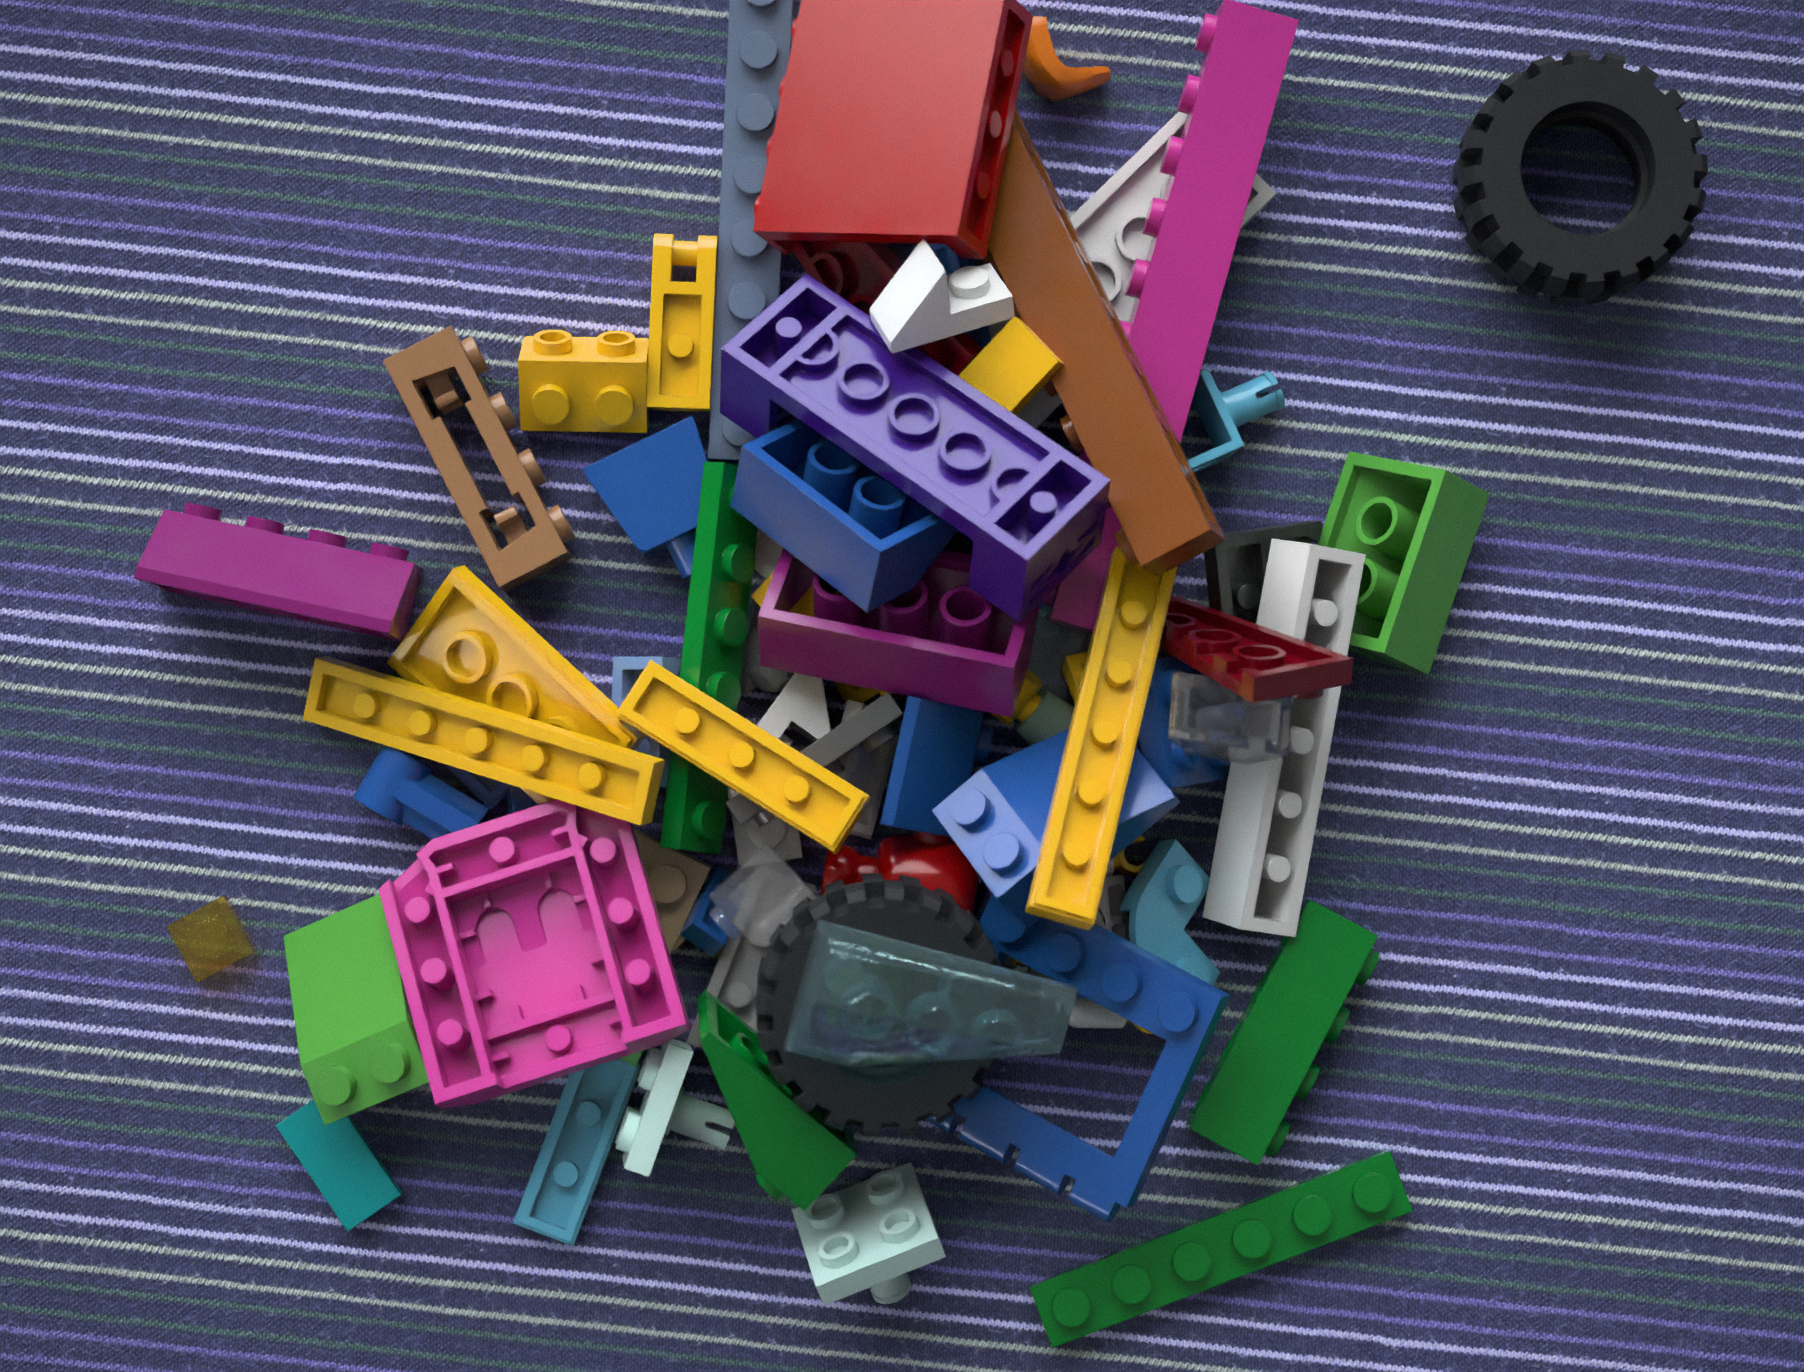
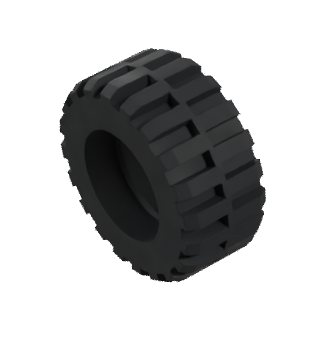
[1452,50,1708,306]
[755,873,1009,1137]

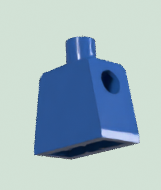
[582,416,708,580]

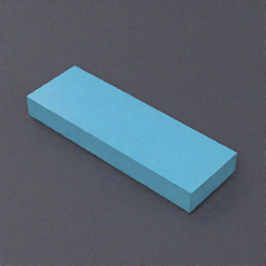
[513,1058,642,1246]

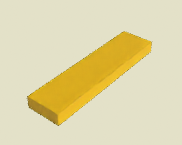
[615,660,871,854]

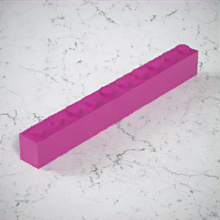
[1043,0,1299,634]

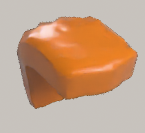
[1023,16,1111,102]

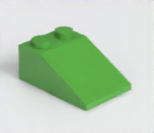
[283,894,429,1125]

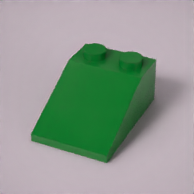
[697,990,857,1211]

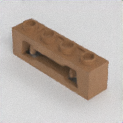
[383,326,576,593]

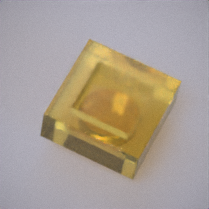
[166,896,257,983]

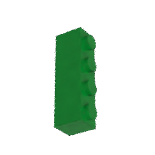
[1185,899,1380,1165]

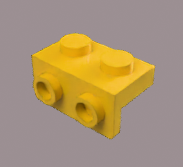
[518,329,649,433]

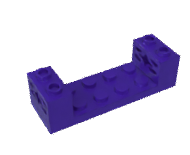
[720,273,1111,623]

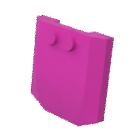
[378,800,691,1109]

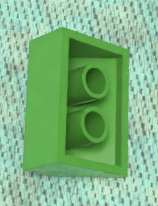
[1317,452,1490,675]

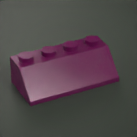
[134,502,423,642]
[758,548,1040,717]

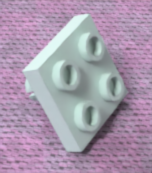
[615,1039,735,1177]
[792,1162,946,1306]

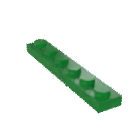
[660,462,758,854]
[1029,1149,1413,1348]

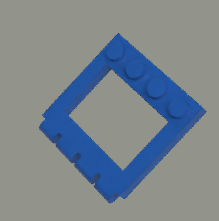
[924,893,1230,1223]

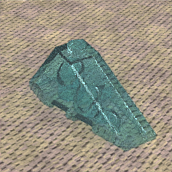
[783,919,1078,1067]

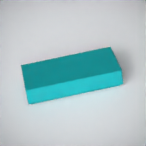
[275,1099,403,1232]

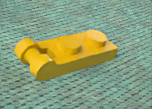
[646,233,718,412]

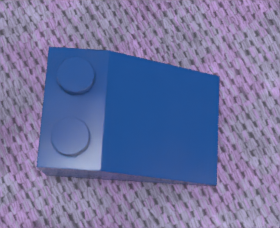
[932,729,1180,928]

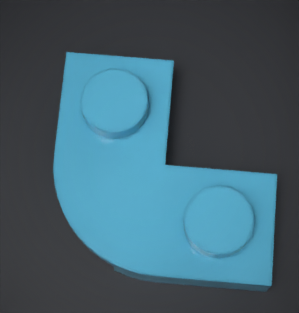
[1120,839,1220,985]

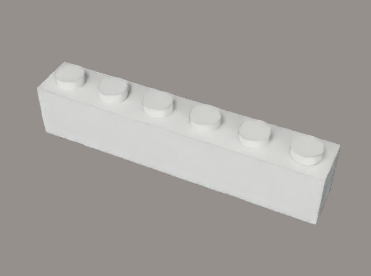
[1202,539,1366,937]

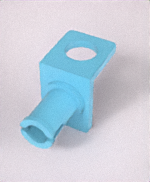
[1188,369,1285,473]

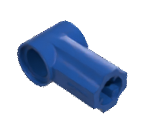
[353,745,490,840]

